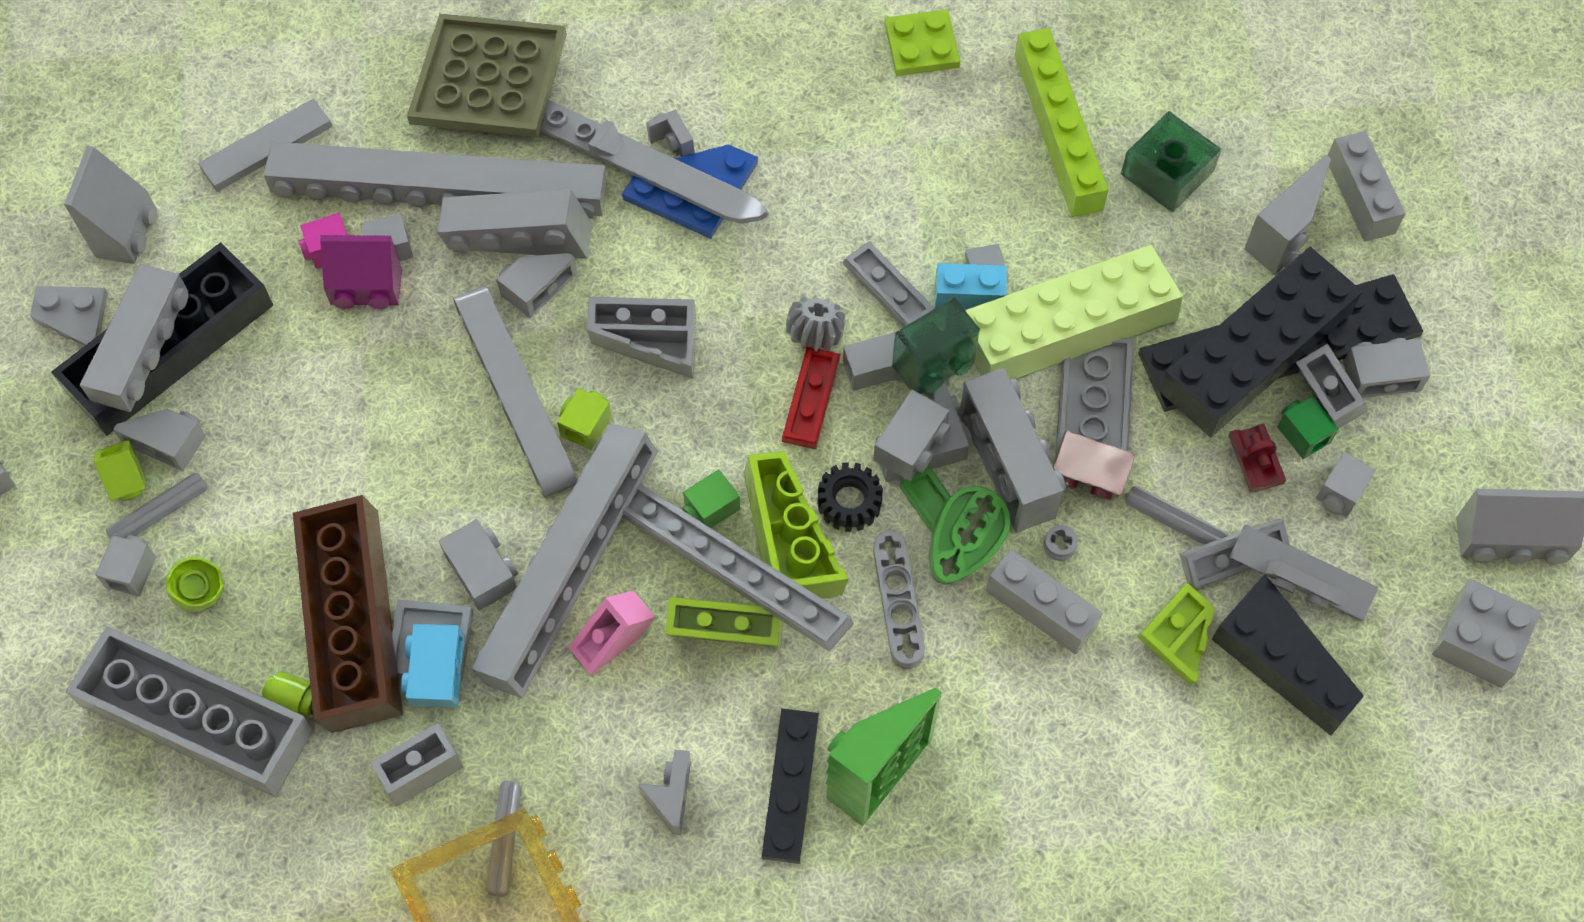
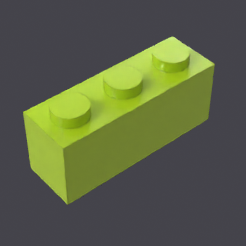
[665,597,783,648]

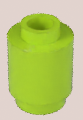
[262,671,314,718]

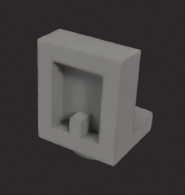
[646,109,695,157]

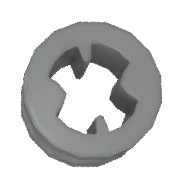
[1043,525,1078,561]

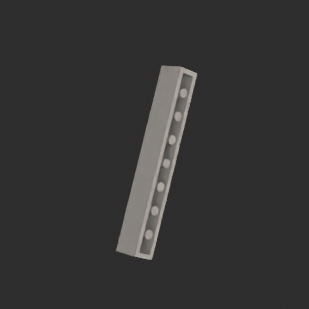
[471,423,658,698]

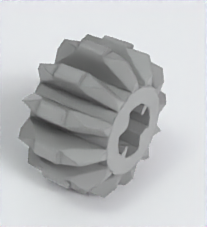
[786,295,846,352]

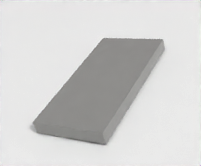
[1055,338,1134,457]

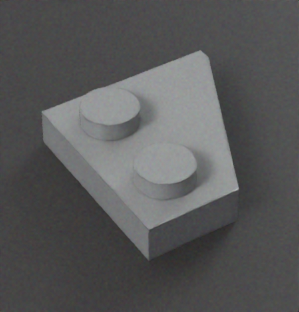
[30,286,108,346]

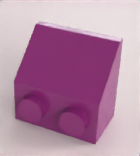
[320,235,402,309]

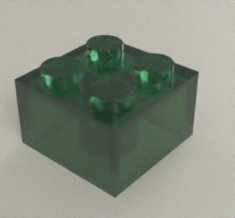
[1121,111,1222,213]
[892,297,980,395]

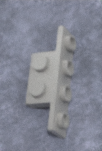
[1229,524,1378,621]

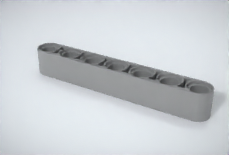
[453,285,577,498]

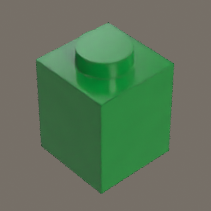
[1277,396,1339,459]

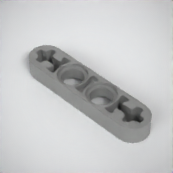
[873,531,925,669]

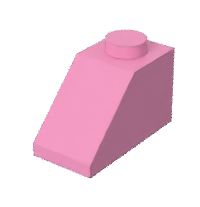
[568,591,656,675]

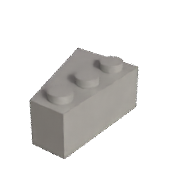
[587,297,697,378]

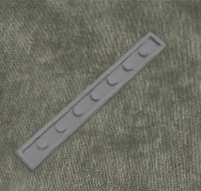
[622,484,854,652]

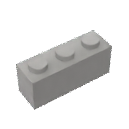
[1328,131,1406,242]
[986,549,1102,655]

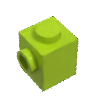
[557,388,612,451]
[93,439,146,501]

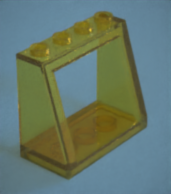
[390,808,589,922]

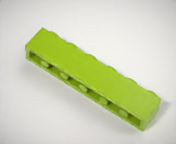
[1015,28,1109,217]

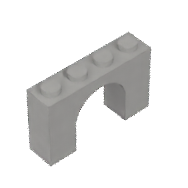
[842,325,972,482]

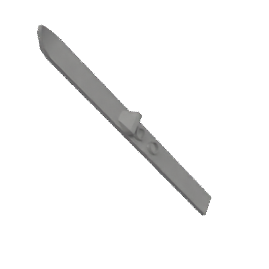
[540,100,769,224]

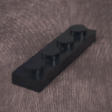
[761,708,819,864]

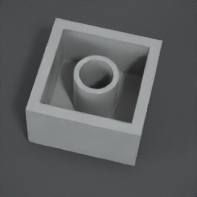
[1432,579,1541,688]

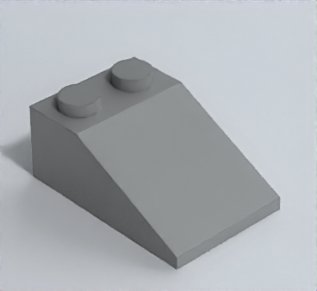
[64,146,157,264]
[1244,155,1331,275]

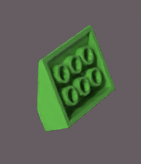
[825,687,942,826]

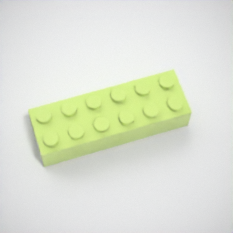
[960,245,1183,379]

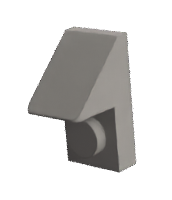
[639,749,691,835]

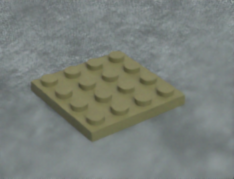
[407,14,567,138]

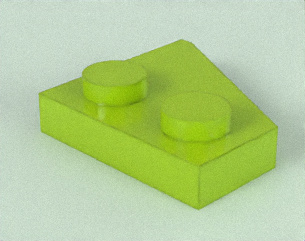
[1137,582,1215,685]

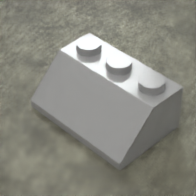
[1456,488,1584,564]

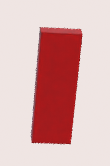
[782,347,841,449]

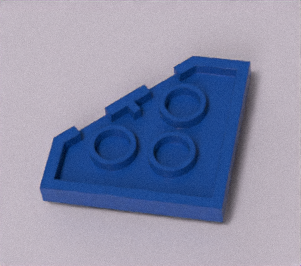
[622,144,758,239]

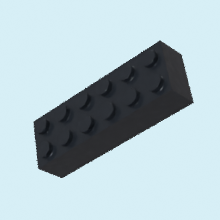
[51,242,274,436]
[1159,247,1363,438]

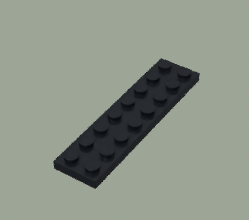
[1138,274,1423,412]

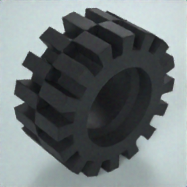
[817,462,883,532]

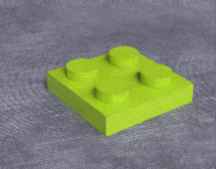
[884,9,960,76]

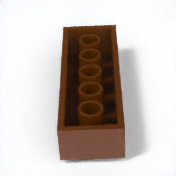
[292,495,403,733]

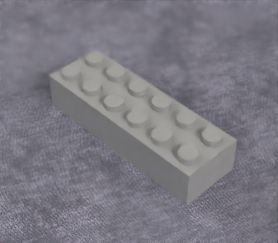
[65,626,314,797]

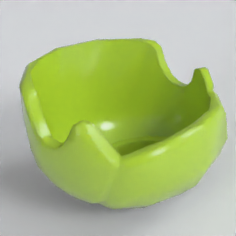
[166,557,224,612]

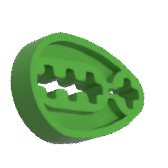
[929,486,1010,584]

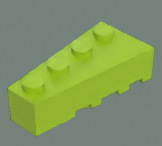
[744,451,849,598]

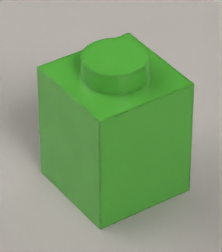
[682,469,740,528]

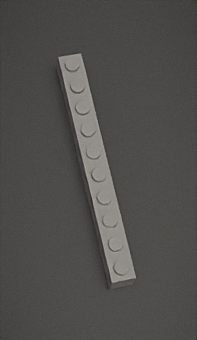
[264,141,607,218]

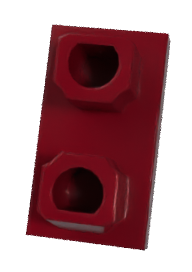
[1228,423,1286,492]

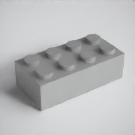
[960,368,1066,533]

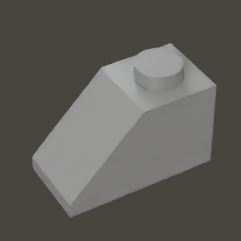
[497,253,577,318]
[113,408,206,471]

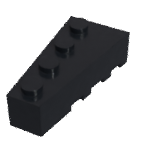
[1212,574,1364,736]

